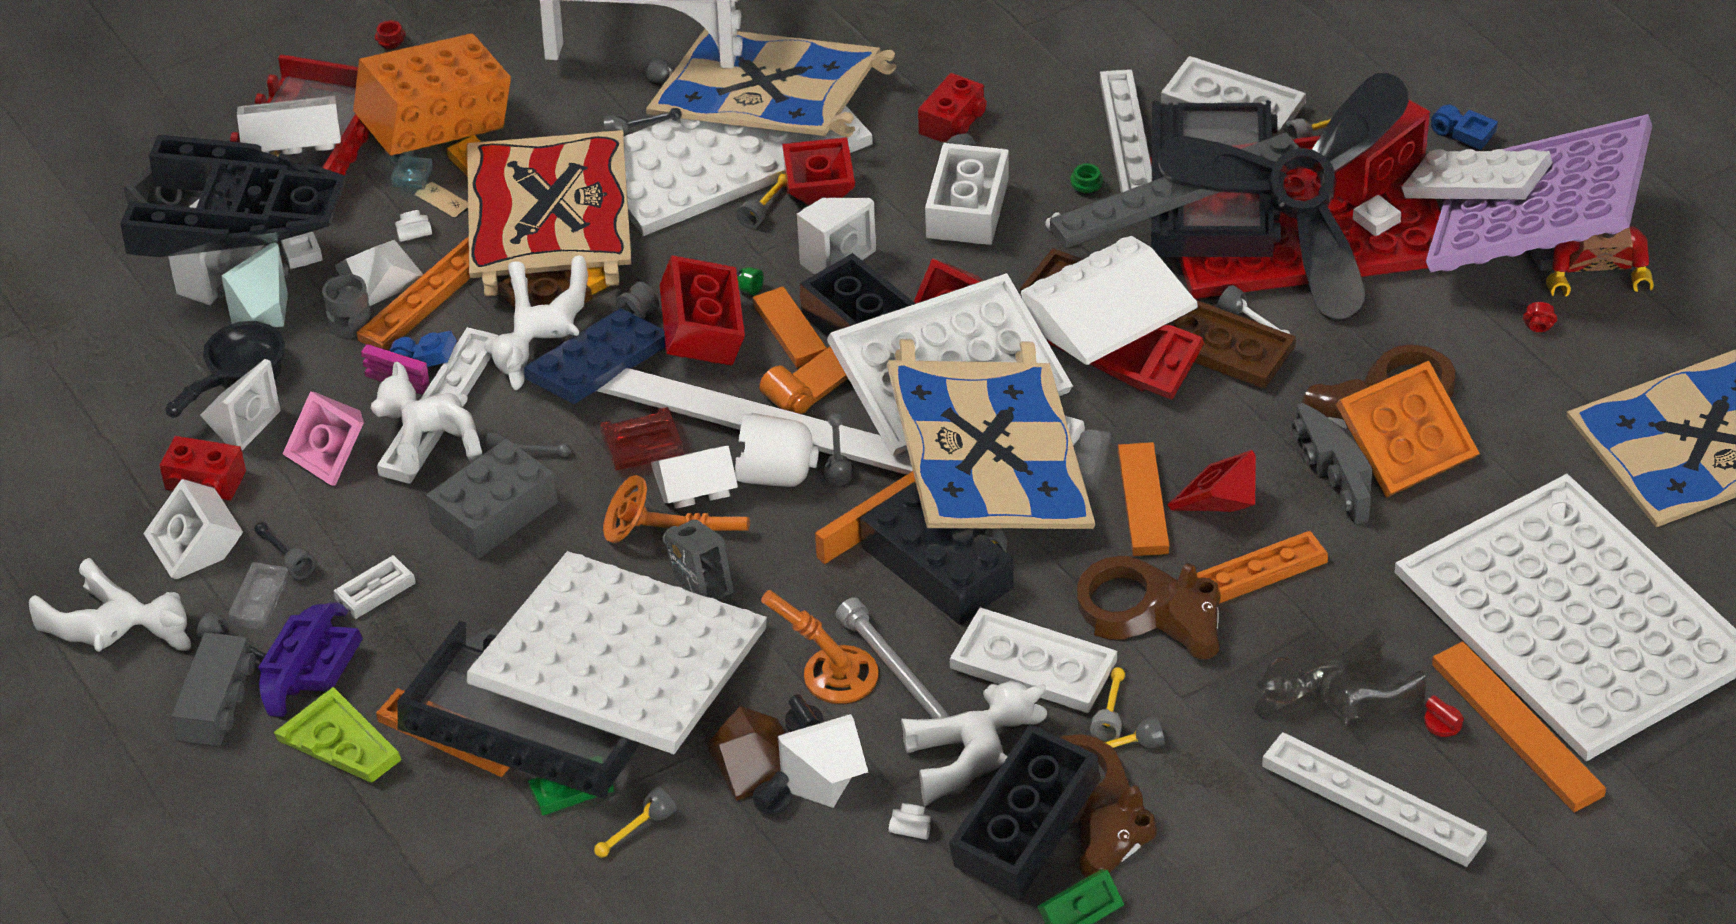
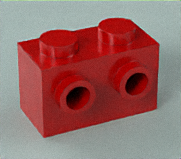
[918,73,987,143]
[159,436,246,501]

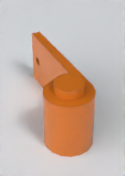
[759,347,848,414]

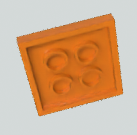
[1336,361,1480,498]

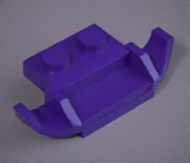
[258,602,363,717]

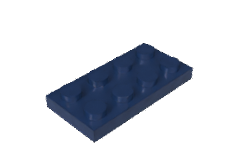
[524,308,666,404]

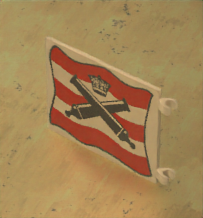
[467,130,632,296]

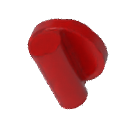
[1424,695,1464,737]

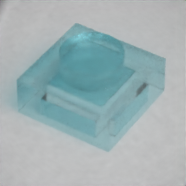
[391,156,433,190]

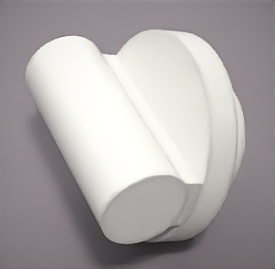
[395,210,432,242]
[889,803,931,840]

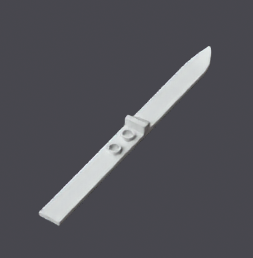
[596,368,913,475]

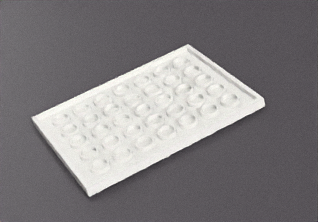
[1394,474,1736,761]

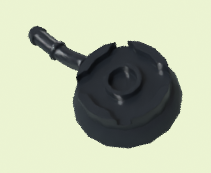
[165,321,285,418]

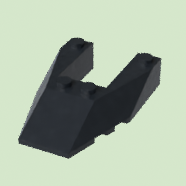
[120,134,346,257]

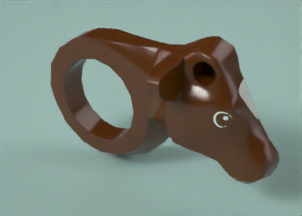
[1302,344,1456,430]
[1077,556,1221,659]
[1060,734,1157,878]

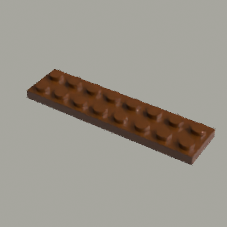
[1020,248,1296,389]

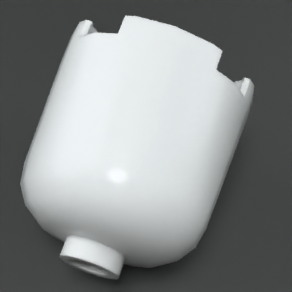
[735,413,819,487]

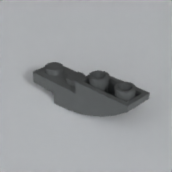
[1291,403,1372,525]

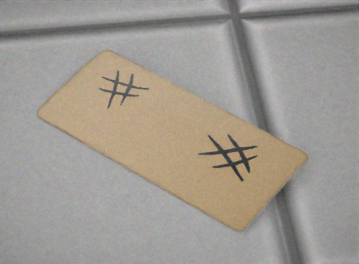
[415,182,468,218]

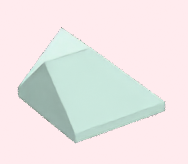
[221,243,288,327]

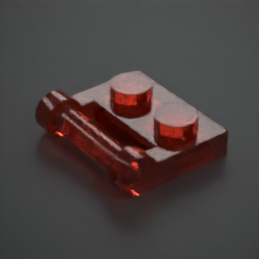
[600,407,684,471]

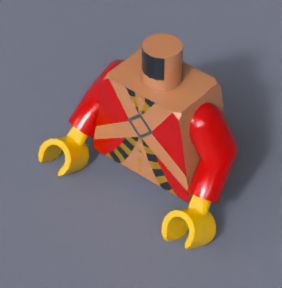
[1546,226,1654,297]

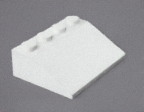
[1021,236,1198,365]

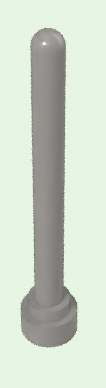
[836,597,950,719]

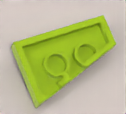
[273,687,402,783]

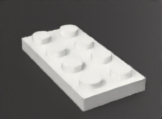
[1161,56,1306,135]
[1402,149,1553,199]
[950,608,1117,713]

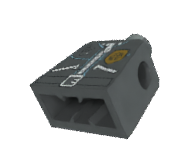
[663,520,734,600]

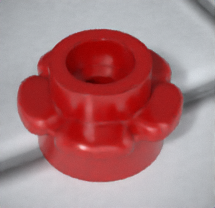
[375,20,406,49]
[1523,302,1557,332]

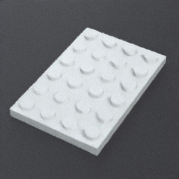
[827,273,1073,456]

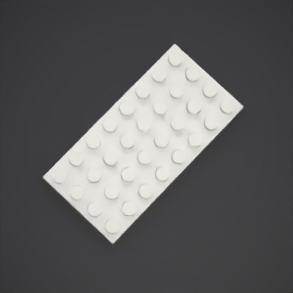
[624,106,873,236]

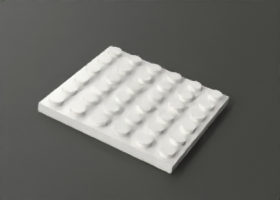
[467,551,767,754]

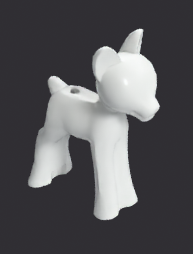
[484,256,588,390]
[371,362,482,475]
[29,558,191,652]
[901,681,1047,806]

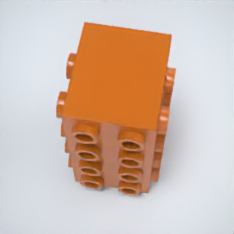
[353,33,511,156]

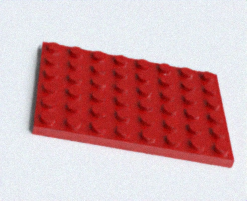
[1150,135,1441,299]

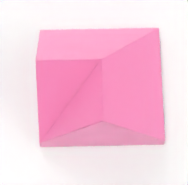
[283,391,364,486]

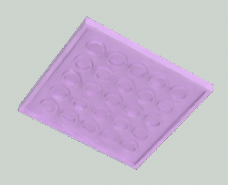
[1426,114,1652,273]

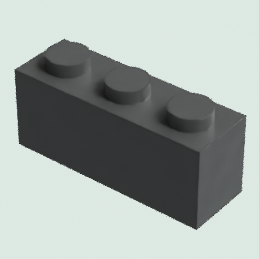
[171,633,255,746]

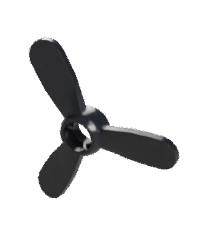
[1158,73,1409,321]

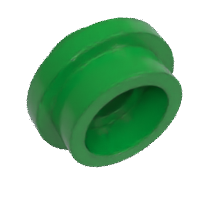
[1070,163,1103,193]

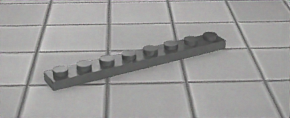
[1050,133,1300,249]

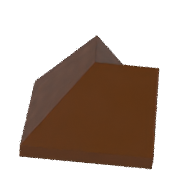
[707,706,786,801]

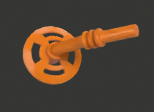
[603,475,750,543]
[761,590,879,704]

